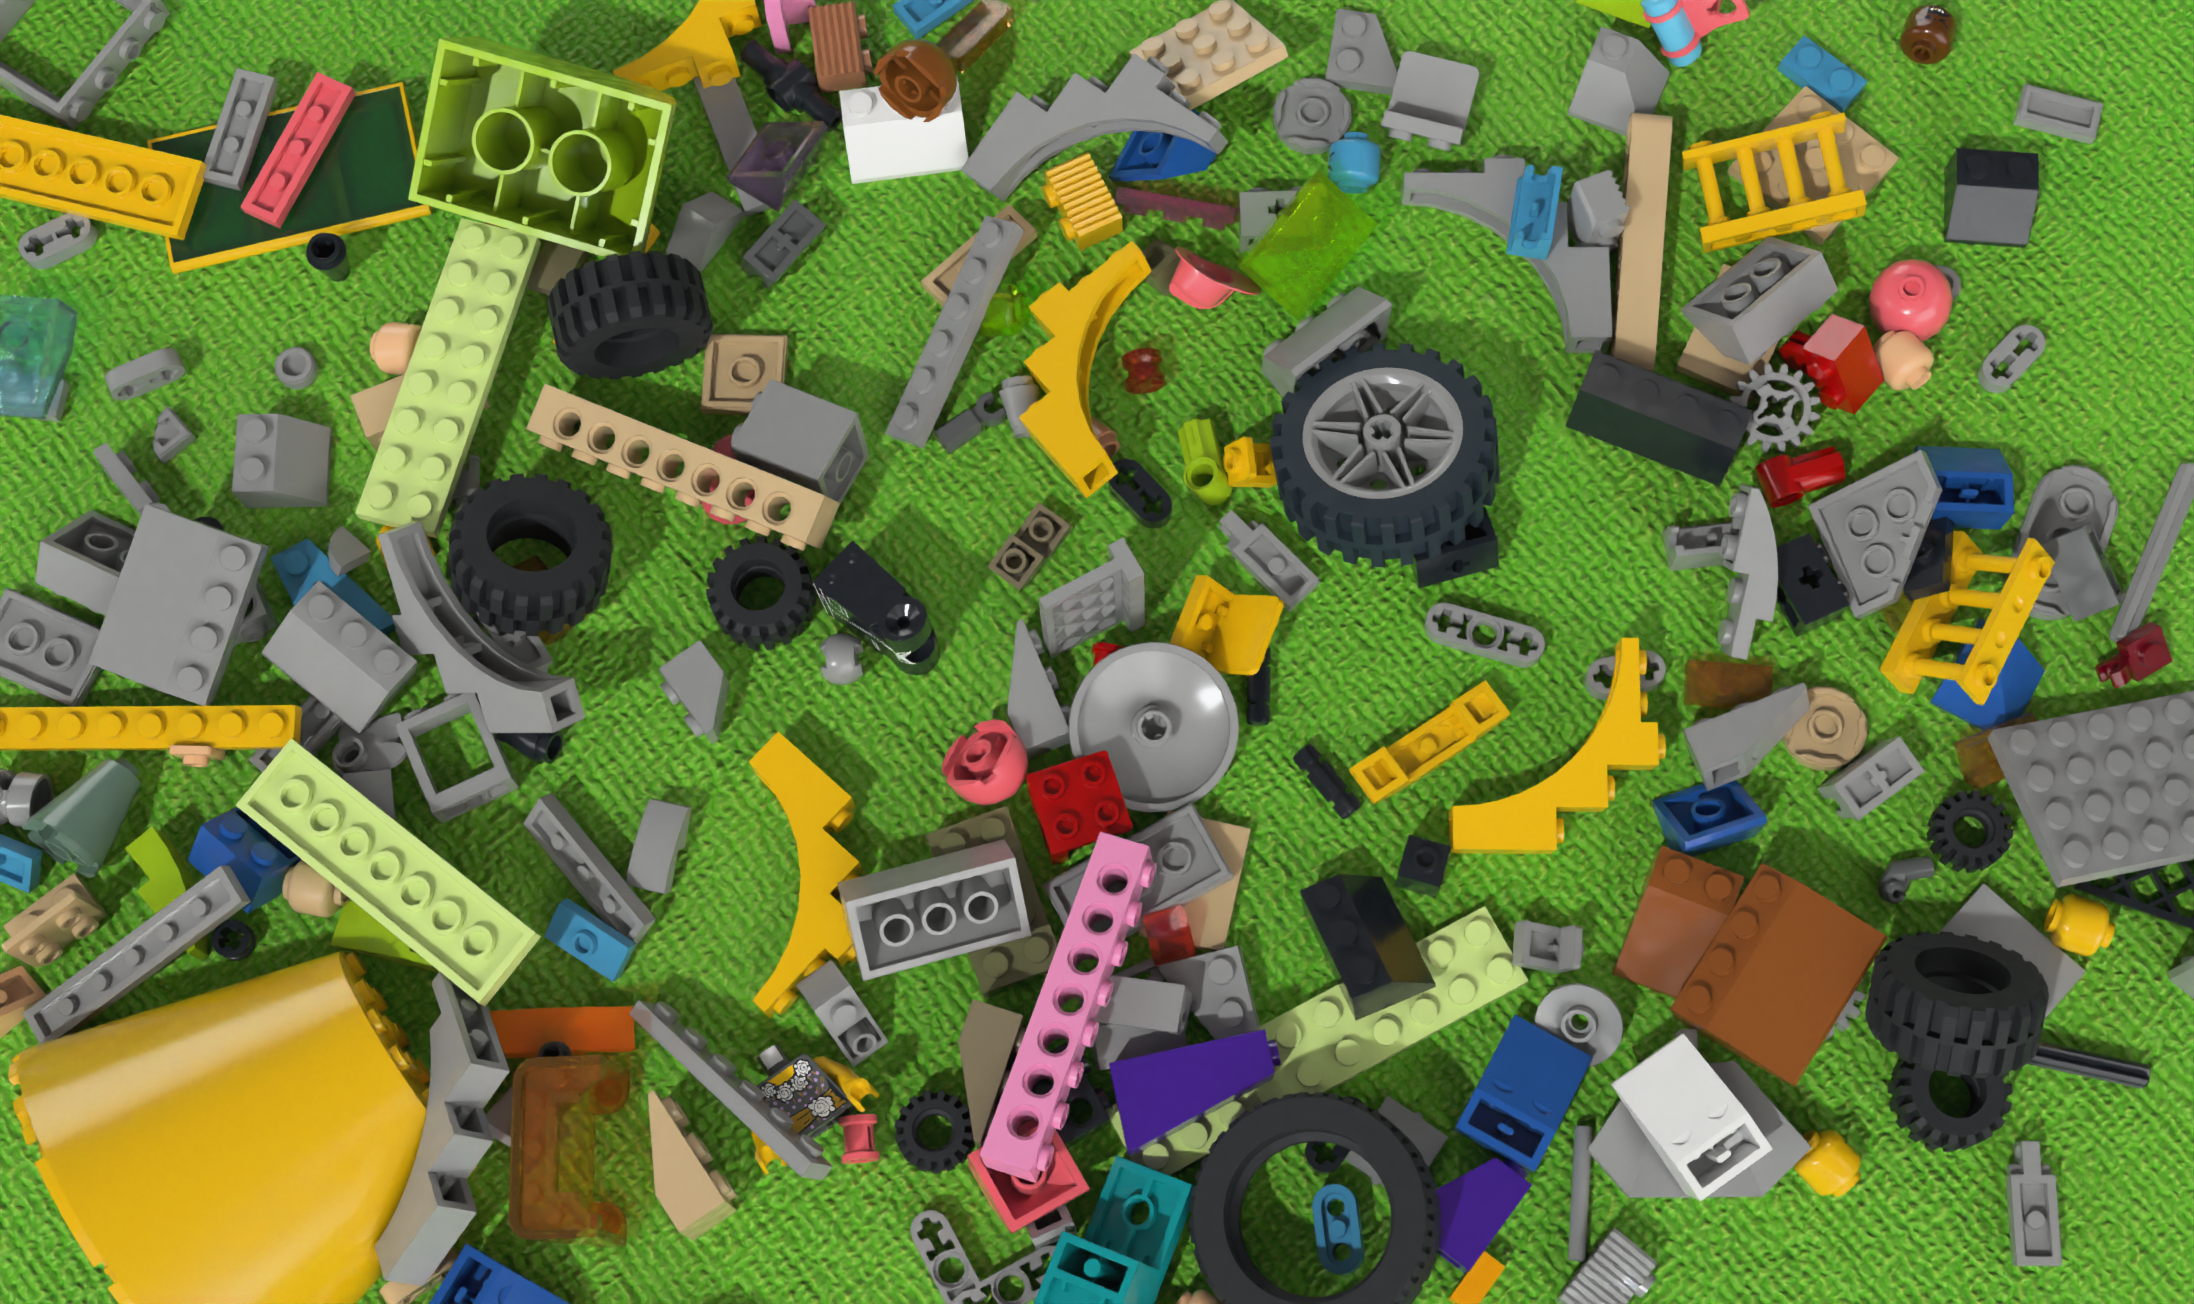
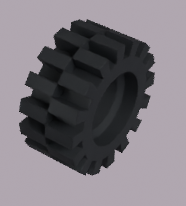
[1926,790,2013,873]
[895,1090,974,1174]

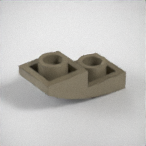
[987,502,1074,591]

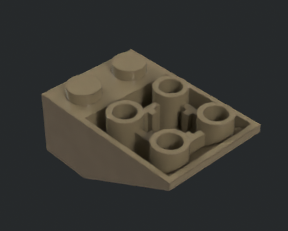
[958,999,1027,1149]

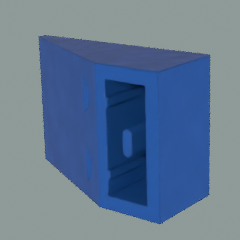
[1453,1014,1593,1173]
[429,1244,571,1304]

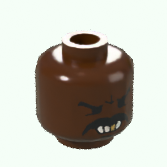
[1900,5,1957,65]

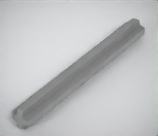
[2109,462,2194,643]

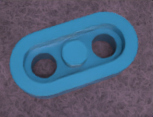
[1312,1184,1365,1275]

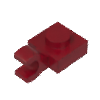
[2095,622,2172,689]

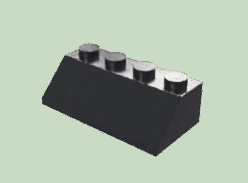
[1565,350,1753,486]

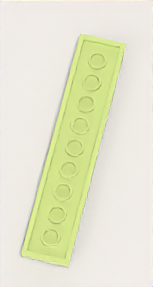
[1107,906,1528,1176]

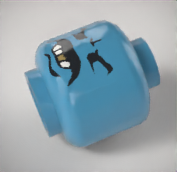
[1327,132,1381,194]

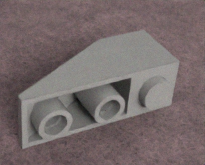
[1007,619,1070,760]
[1683,682,1810,791]

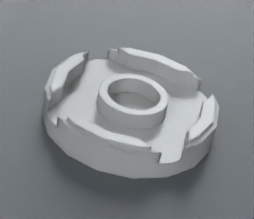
[1273,78,1351,154]

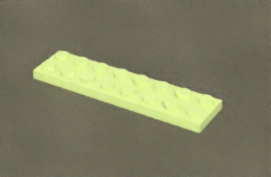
[355,218,541,538]
[236,738,541,1007]

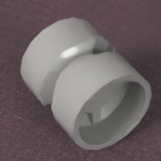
[0,768,53,827]

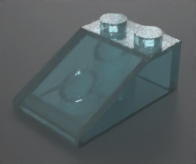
[0,295,78,419]

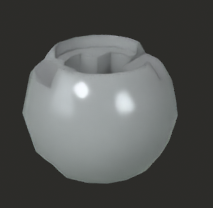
[820,633,864,685]

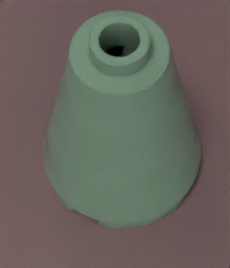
[22,758,141,878]

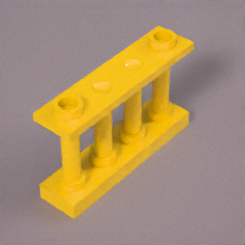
[1682,111,1867,254]
[1879,530,2055,705]

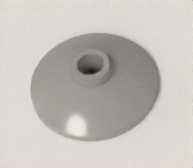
[1535,983,1623,1067]

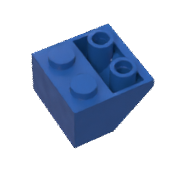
[1914,446,2014,530]
[187,807,302,914]

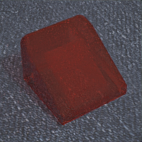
[1143,905,1197,966]

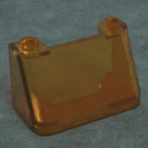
[508,1054,630,1247]

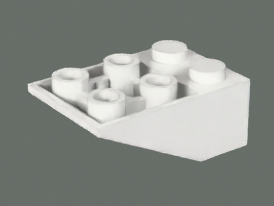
[1611,1033,1773,1201]

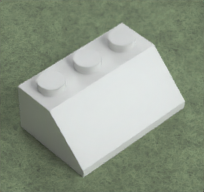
[839,76,968,184]

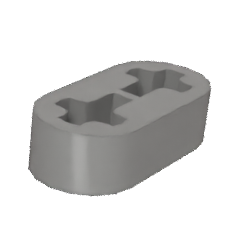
[18,213,98,270]
[1977,325,2046,393]
[105,348,185,401]
[1584,651,1666,700]

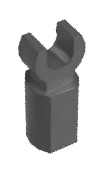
[934,392,1006,454]

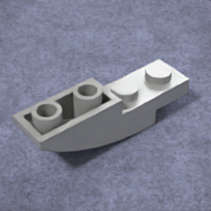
[1717,483,1778,660]

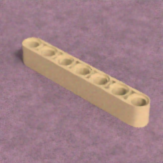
[1610,112,1672,371]

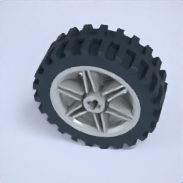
[1270,343,1500,567]

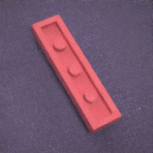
[241,72,356,229]

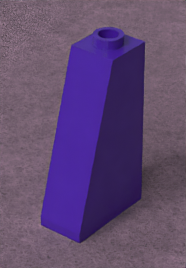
[1109,1029,1281,1156]

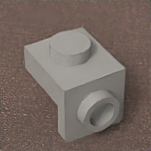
[1512,920,1584,974]

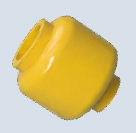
[2044,893,2115,957]
[1794,1129,1861,1197]

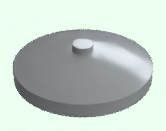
[1068,642,1239,812]

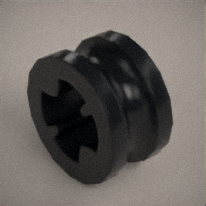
[212,920,256,961]

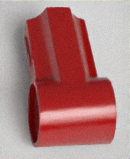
[1755,446,1846,508]

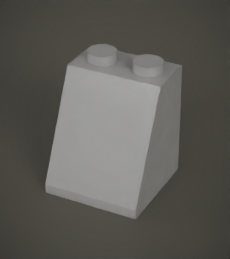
[731,379,869,506]

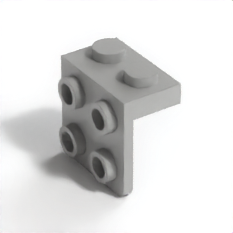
[1381,51,1479,152]

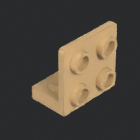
[1,873,107,968]

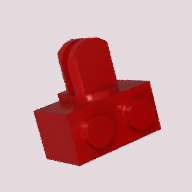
[1779,314,1884,415]

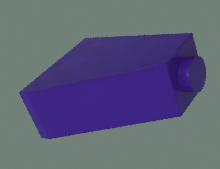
[1436,1157,1532,1274]

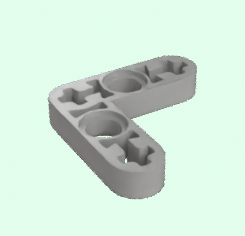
[910,1210,1056,1304]

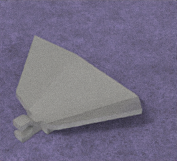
[1587,1029,1812,1199]

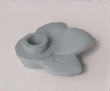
[332,713,407,777]

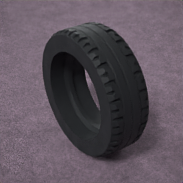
[1189,1092,1441,1304]

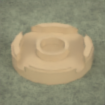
[1781,687,1867,771]

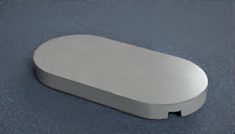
[2004,465,2118,621]

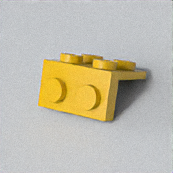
[1169,575,1284,675]

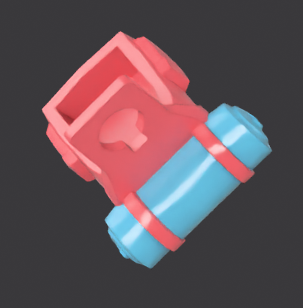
[1641,0,1750,67]

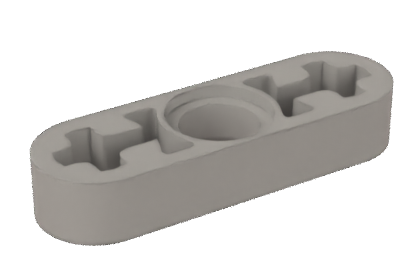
[1424,603,1545,668]

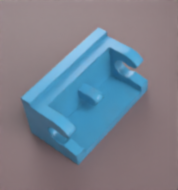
[1506,165,1563,260]

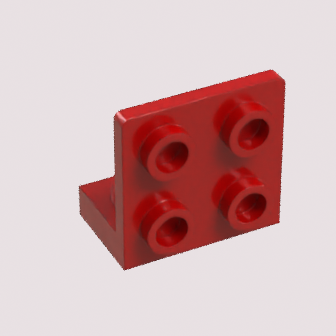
[1025,750,1132,866]

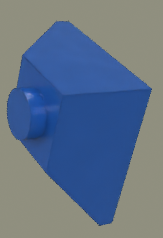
[1108,109,1216,182]
[1930,618,2045,734]

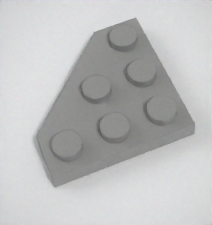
[1808,450,1942,619]

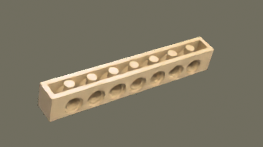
[526,384,840,551]

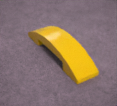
[1349,680,1511,805]

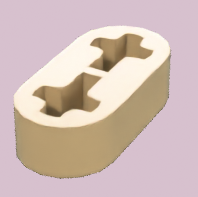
[380,1246,459,1304]

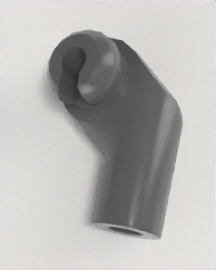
[1878,856,1934,904]

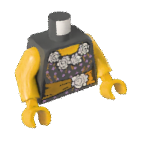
[751,1044,879,1175]

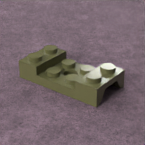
[926,806,1058,1000]

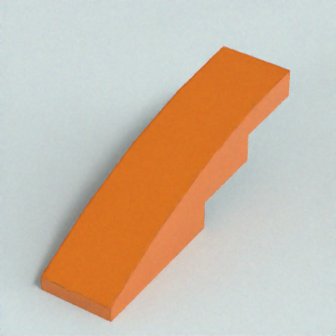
[489,1006,635,1058]

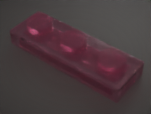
[1115,187,1238,230]

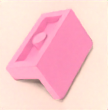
[764,0,816,54]

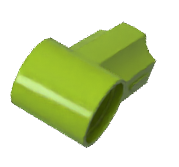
[1178,418,1232,506]

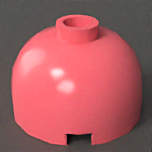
[1869,259,1953,341]
[942,719,1029,806]

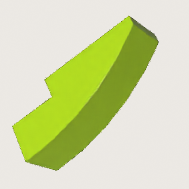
[125,826,209,961]

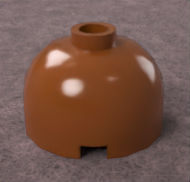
[874,39,957,122]

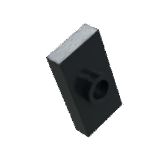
[1904,516,1954,601]

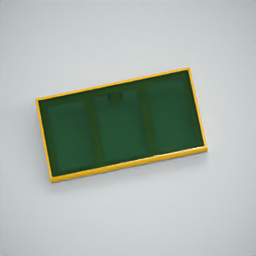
[147,82,432,274]

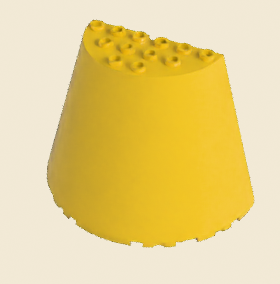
[8,951,477,1304]

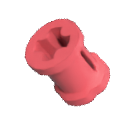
[838,1114,880,1164]

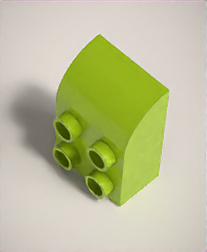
[408,36,677,257]

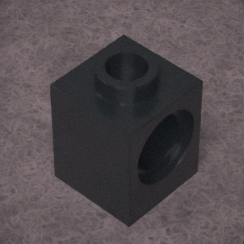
[1394,835,1451,898]

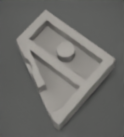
[1325,9,1397,95]
[1158,945,1260,1040]

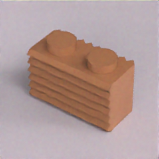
[808,1,873,93]

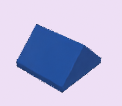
[1652,780,1767,857]

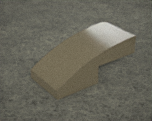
[527,240,590,295]

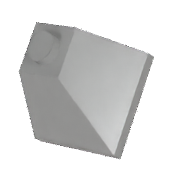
[1567,26,1670,137]

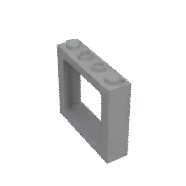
[0,0,170,131]

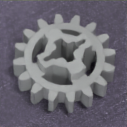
[1730,364,1821,453]

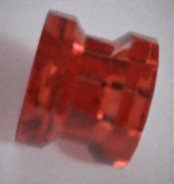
[1121,348,1166,394]

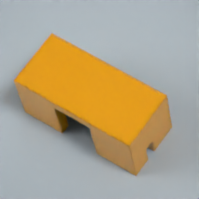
[1448,1251,1505,1304]

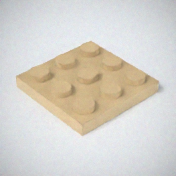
[1129,0,1288,110]
[1727,86,1899,246]

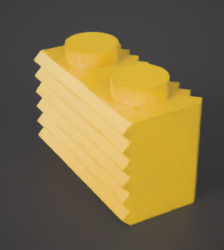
[1041,152,1123,250]

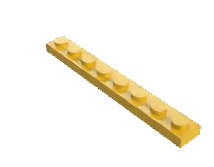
[0,705,302,751]

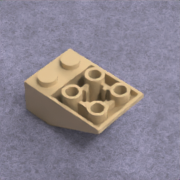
[648,1090,737,1241]

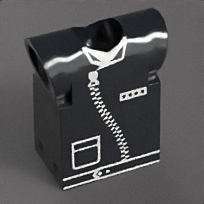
[812,540,941,676]

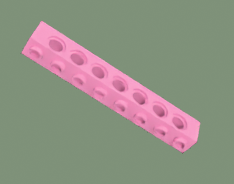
[980,832,1157,1183]

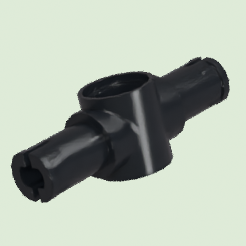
[740,39,842,132]

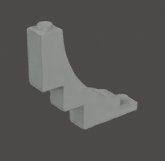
[375,971,510,1286]

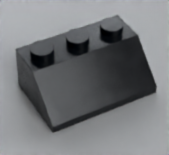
[1300,874,1436,1020]

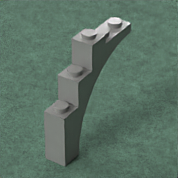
[961,53,1228,202]
[1401,155,1612,353]
[378,521,585,733]

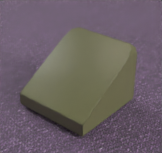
[1142,239,1181,296]

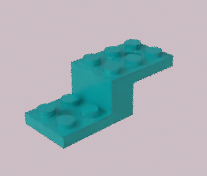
[1034,1156,1194,1304]

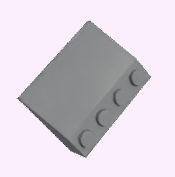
[89,504,270,706]

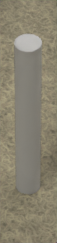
[1568,1126,1592,1262]

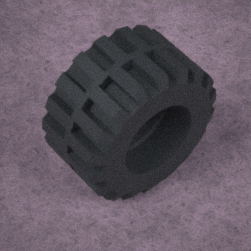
[706,536,816,650]
[1888,1059,2013,1152]

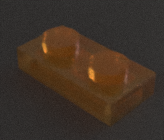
[1684,660,1772,708]

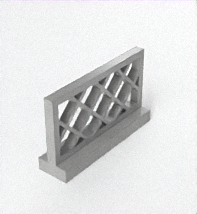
[1038,538,1145,659]

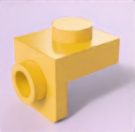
[1223,437,1277,488]

